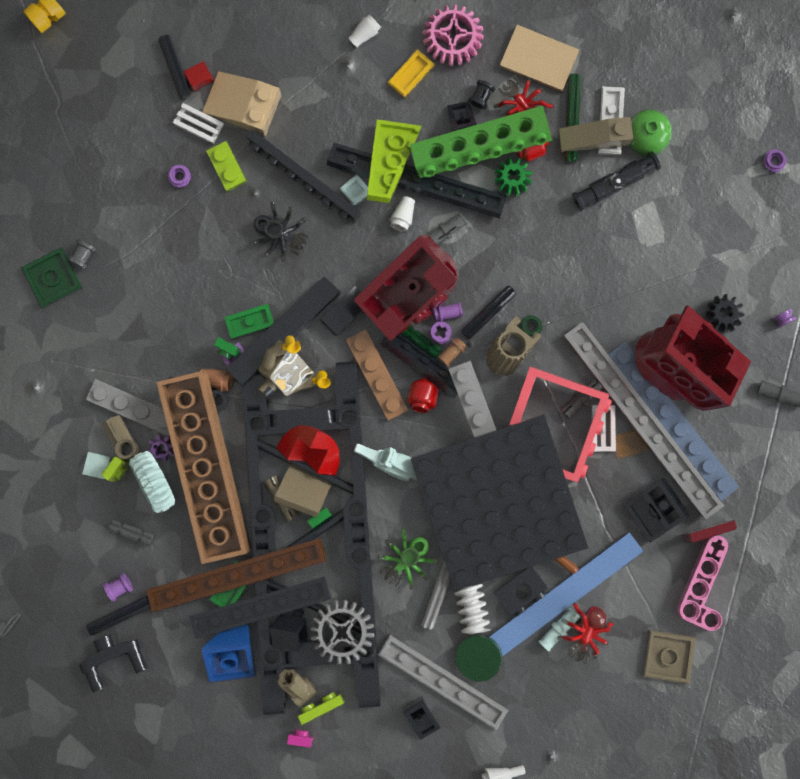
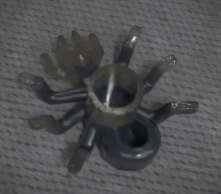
[249,201,309,261]

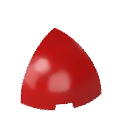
[277,425,340,475]

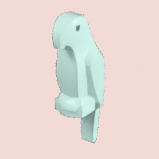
[354,444,418,481]

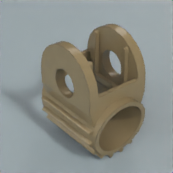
[485,316,542,377]

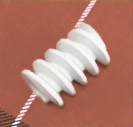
[454,584,491,634]

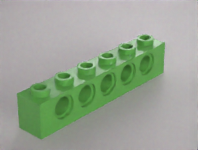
[410,106,552,178]

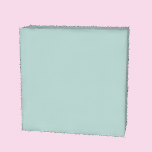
[339,175,368,207]
[83,452,112,480]

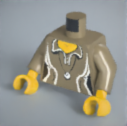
[258,335,331,398]

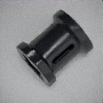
[468,80,496,110]

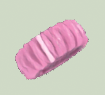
[423,4,484,66]

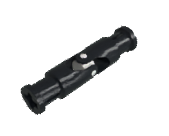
[572,152,661,212]

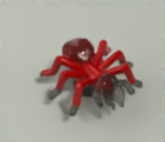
[493,76,554,117]
[557,602,614,664]

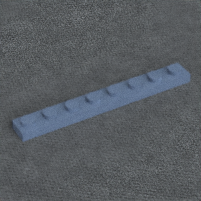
[608,341,739,501]

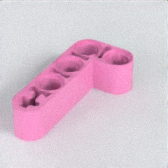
[676,536,728,631]

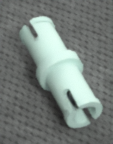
[538,608,581,651]

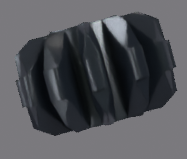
[704,294,745,334]

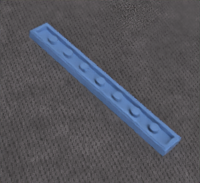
[488,533,643,656]

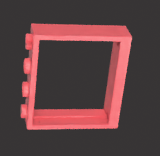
[509,366,612,482]

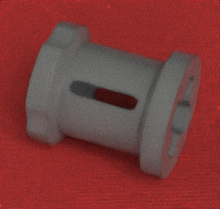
[67,239,96,269]

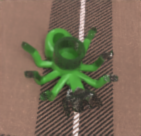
[377,528,439,590]

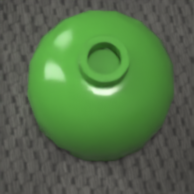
[629,109,672,156]

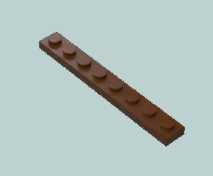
[146,539,327,612]

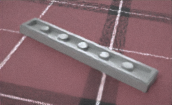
[378,635,509,730]

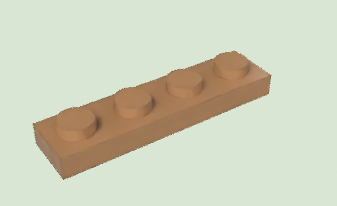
[346,330,408,421]

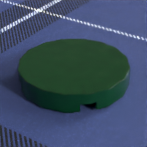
[456,634,503,682]

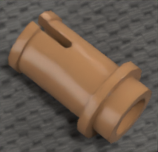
[438,337,467,367]

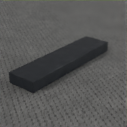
[380,334,458,398]

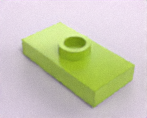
[101,457,129,482]

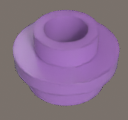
[763,149,786,172]
[168,165,191,188]

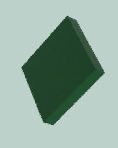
[21,247,83,309]

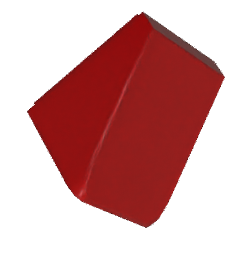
[184,61,214,91]

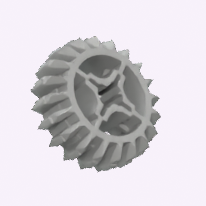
[310,600,374,664]

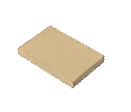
[500,25,579,92]

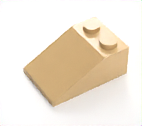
[203,71,282,137]

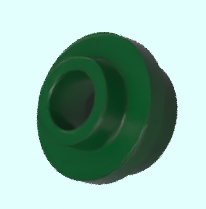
[519,315,542,337]

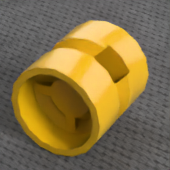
[23,0,66,34]

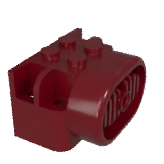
[354,235,458,341]
[635,306,751,411]

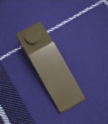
[558,117,633,152]

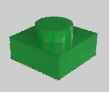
[214,337,241,359]
[308,508,333,529]

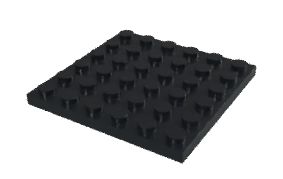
[411,414,588,591]

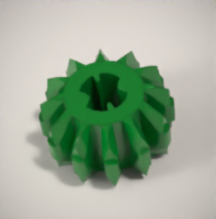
[494,158,532,197]

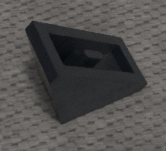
[447,101,477,132]
[402,696,440,740]

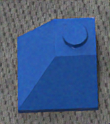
[202,625,255,682]

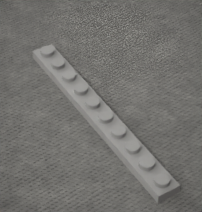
[564,322,724,520]

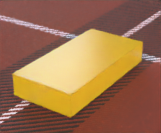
[388,49,434,99]

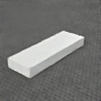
[598,86,625,156]

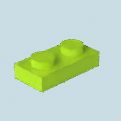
[206,141,247,192]
[298,692,345,725]

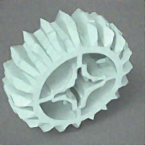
[129,451,175,513]

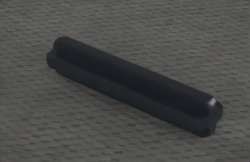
[158,34,192,99]
[462,285,516,339]
[86,596,151,636]

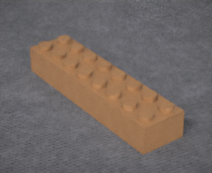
[157,370,251,564]

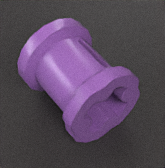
[431,322,451,345]
[103,573,134,602]

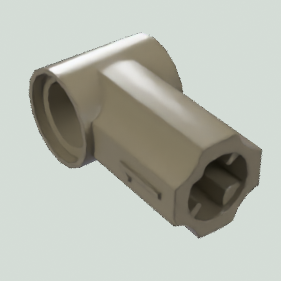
[102,415,140,461]
[277,669,318,707]

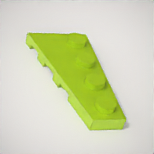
[366,119,421,203]

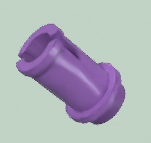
[433,303,463,322]

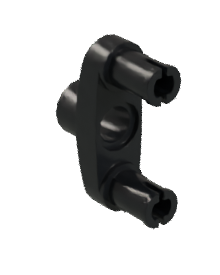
[79,633,148,693]

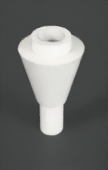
[481,765,525,779]

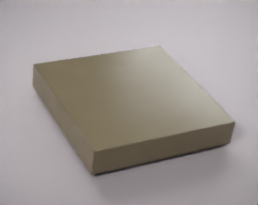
[274,464,332,518]
[642,630,696,684]

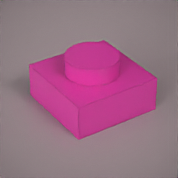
[287,729,313,748]

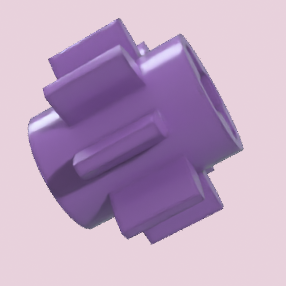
[148,433,174,462]

